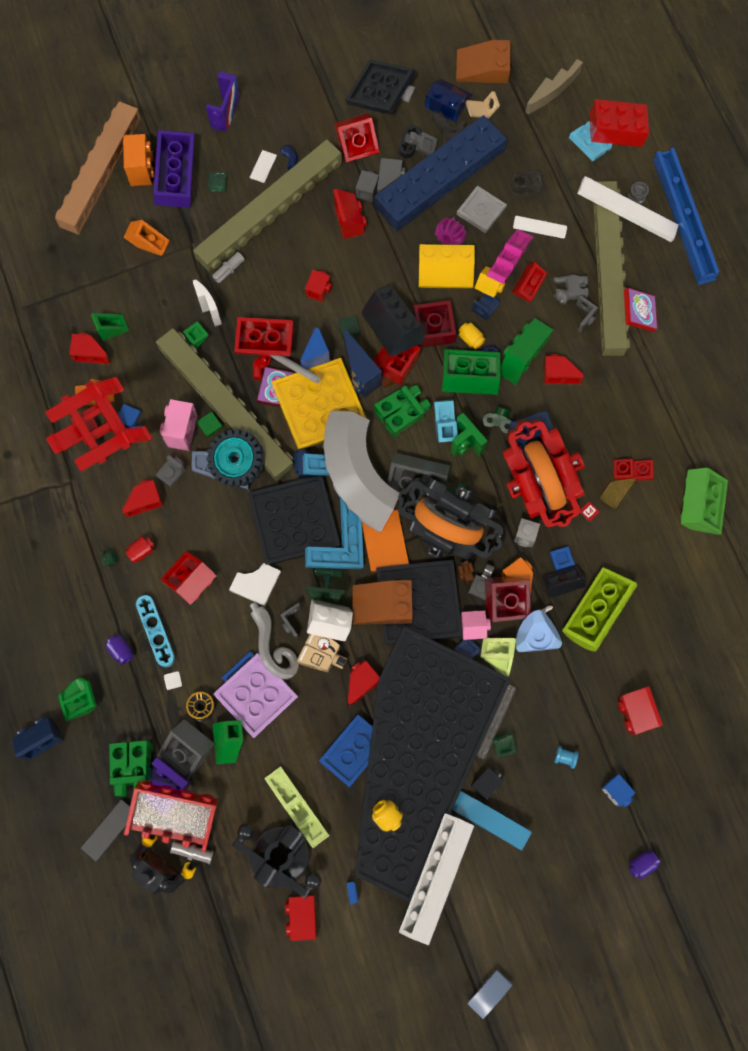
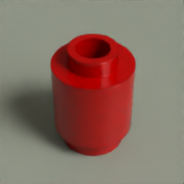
[125,536,155,563]

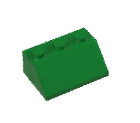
[442,349,500,395]

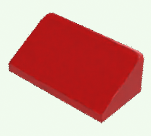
[512,262,547,302]

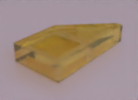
[599,478,635,509]

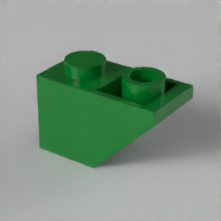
[213,720,243,764]

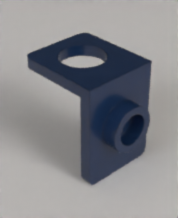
[472,294,501,321]

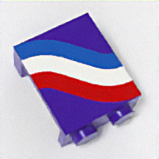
[206,71,240,131]

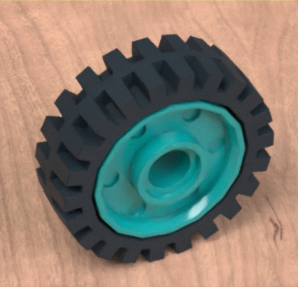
[206,429,265,487]

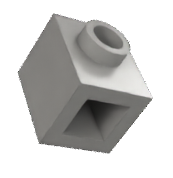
[514,518,540,547]

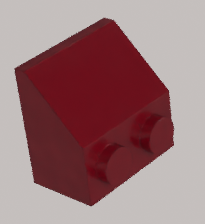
[485,576,531,622]

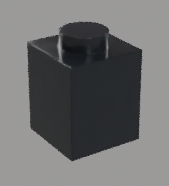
[471,768,504,801]

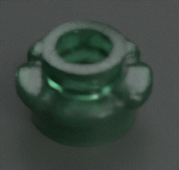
[101,549,118,568]

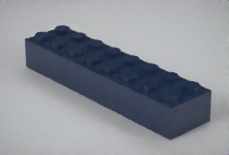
[374,115,507,232]

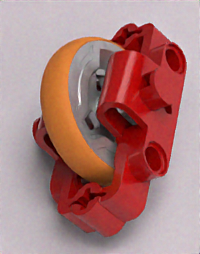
[502,419,585,527]

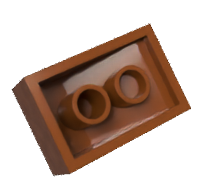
[456,40,510,83]
[353,580,412,625]

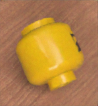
[372,800,403,831]

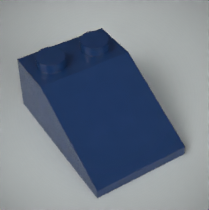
[343,330,382,398]

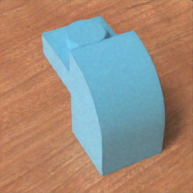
[434,400,458,442]

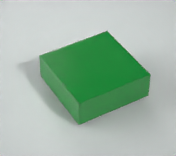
[196,412,223,438]

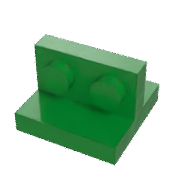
[450,413,488,457]

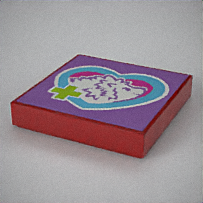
[624,288,657,332]

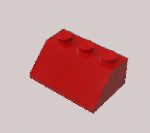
[234,317,295,356]

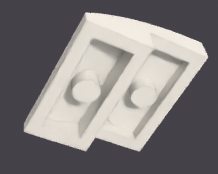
[193,280,222,326]

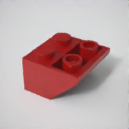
[373,346,421,386]

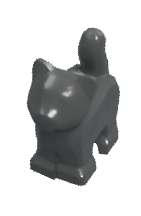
[553,274,588,305]

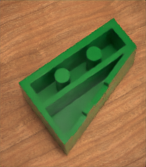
[500,318,553,385]

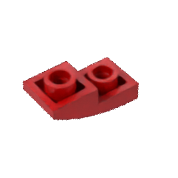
[614,459,654,481]

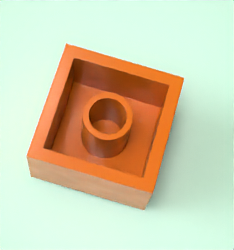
[123,134,155,186]

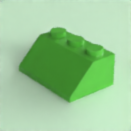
[681,468,728,535]

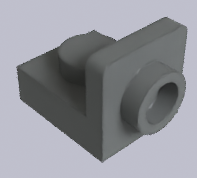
[156,455,185,488]

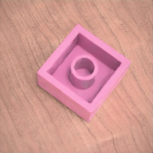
[160,399,198,451]

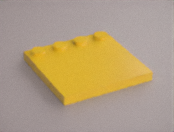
[271,358,366,450]

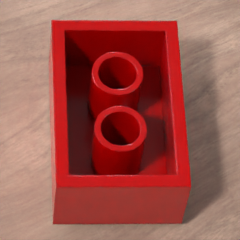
[589,99,649,147]

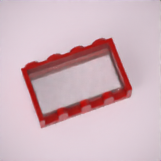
[124,780,218,852]

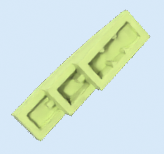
[264,766,329,848]

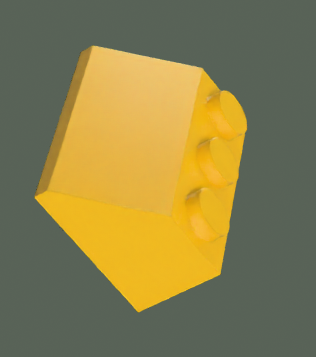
[419,244,475,288]

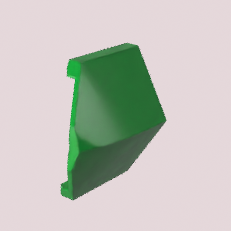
[58,677,96,721]

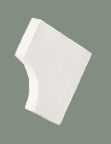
[229,563,281,607]

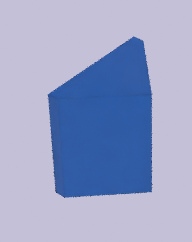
[301,327,330,369]

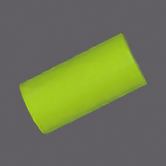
[562,567,637,652]

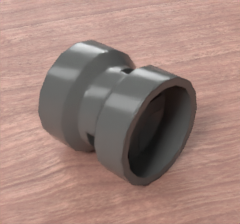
[628,181,649,205]

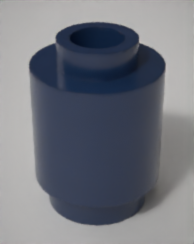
[292,449,312,478]

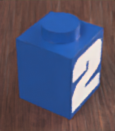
[601,774,635,807]

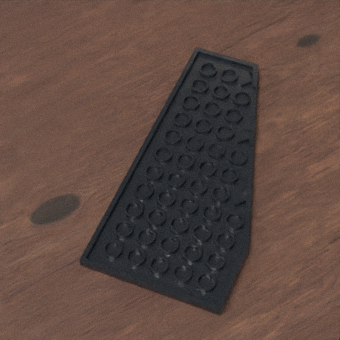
[354,627,510,902]

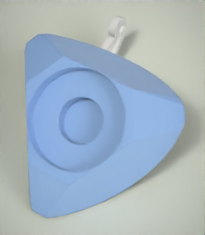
[516,605,562,652]

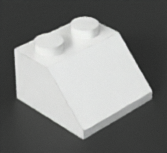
[307,599,353,641]

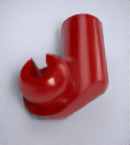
[253,355,271,380]

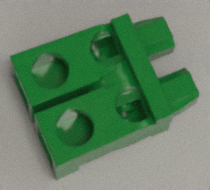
[374,385,431,439]
[109,741,153,797]

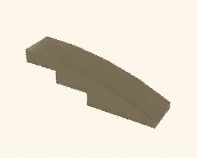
[526,59,583,114]

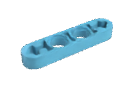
[136,595,175,668]

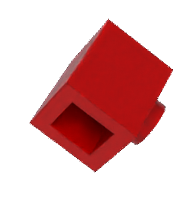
[305,270,332,302]

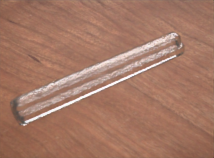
[477,684,516,759]

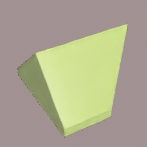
[481,638,516,678]

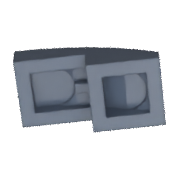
[467,969,513,1019]

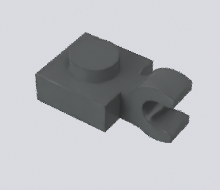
[404,132,438,156]
[469,564,494,601]

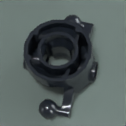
[232,823,321,899]

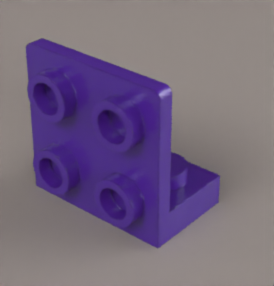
[141,758,191,816]

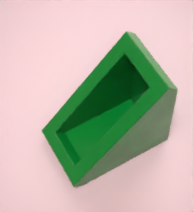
[91,313,129,341]

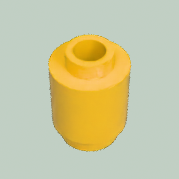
[458,322,486,350]

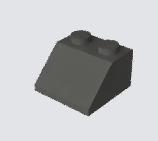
[157,719,215,781]

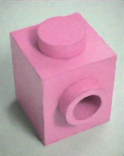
[461,611,491,640]

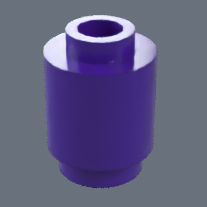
[105,635,134,665]
[629,850,661,880]

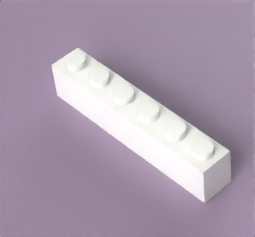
[399,814,474,945]

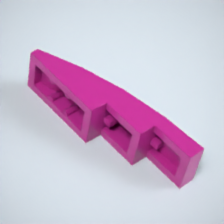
[487,229,533,284]

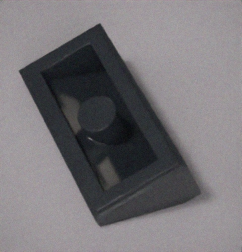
[542,565,586,598]

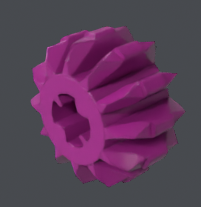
[435,217,467,245]

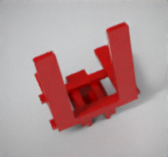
[45,377,152,471]

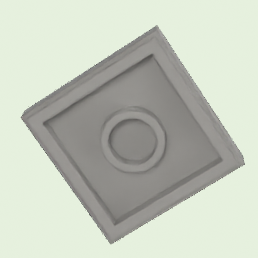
[457,186,507,233]

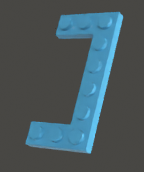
[302,454,364,569]

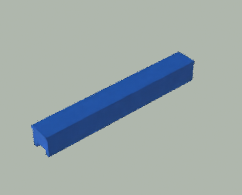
[653,148,719,285]

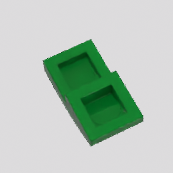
[183,322,209,349]

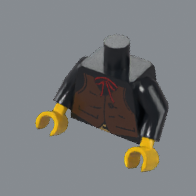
[130,836,196,894]

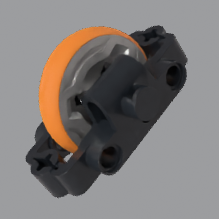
[398,475,506,561]

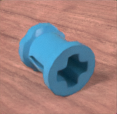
[554,745,579,769]

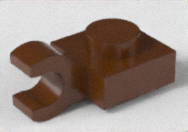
[457,561,474,585]

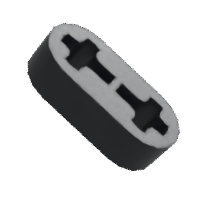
[399,125,421,159]

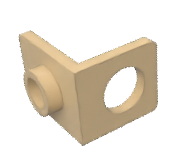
[466,91,500,118]

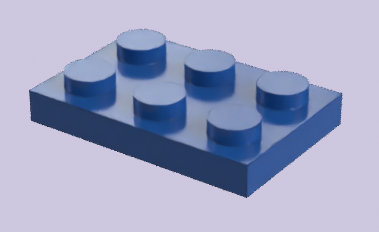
[319,715,372,788]

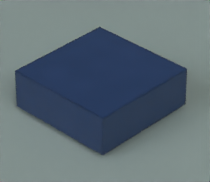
[453,639,481,659]

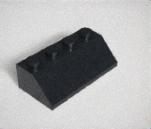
[361,284,424,357]

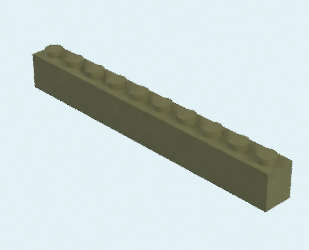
[193,140,342,272]
[593,181,630,356]
[156,328,294,482]

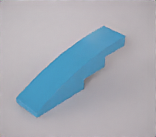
[452,791,532,851]

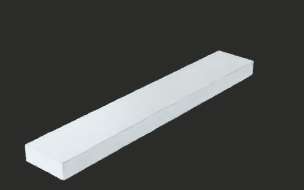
[577,176,678,242]

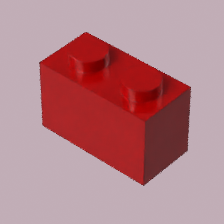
[285,895,317,941]

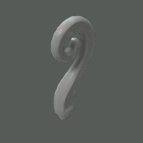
[250,602,299,679]

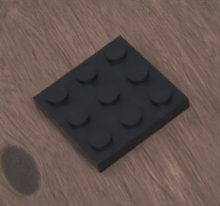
[345,59,415,115]

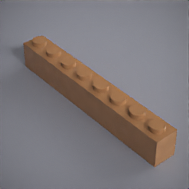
[55,102,141,235]

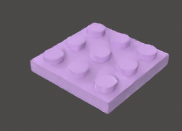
[214,653,298,738]

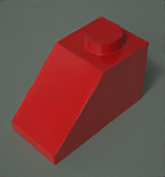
[69,333,110,364]
[543,354,583,384]
[122,480,163,518]
[348,661,380,706]

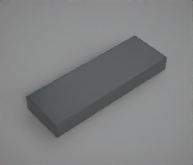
[81,800,138,862]

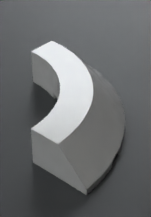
[323,411,399,533]

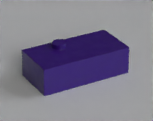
[154,130,194,208]

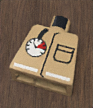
[297,634,347,672]

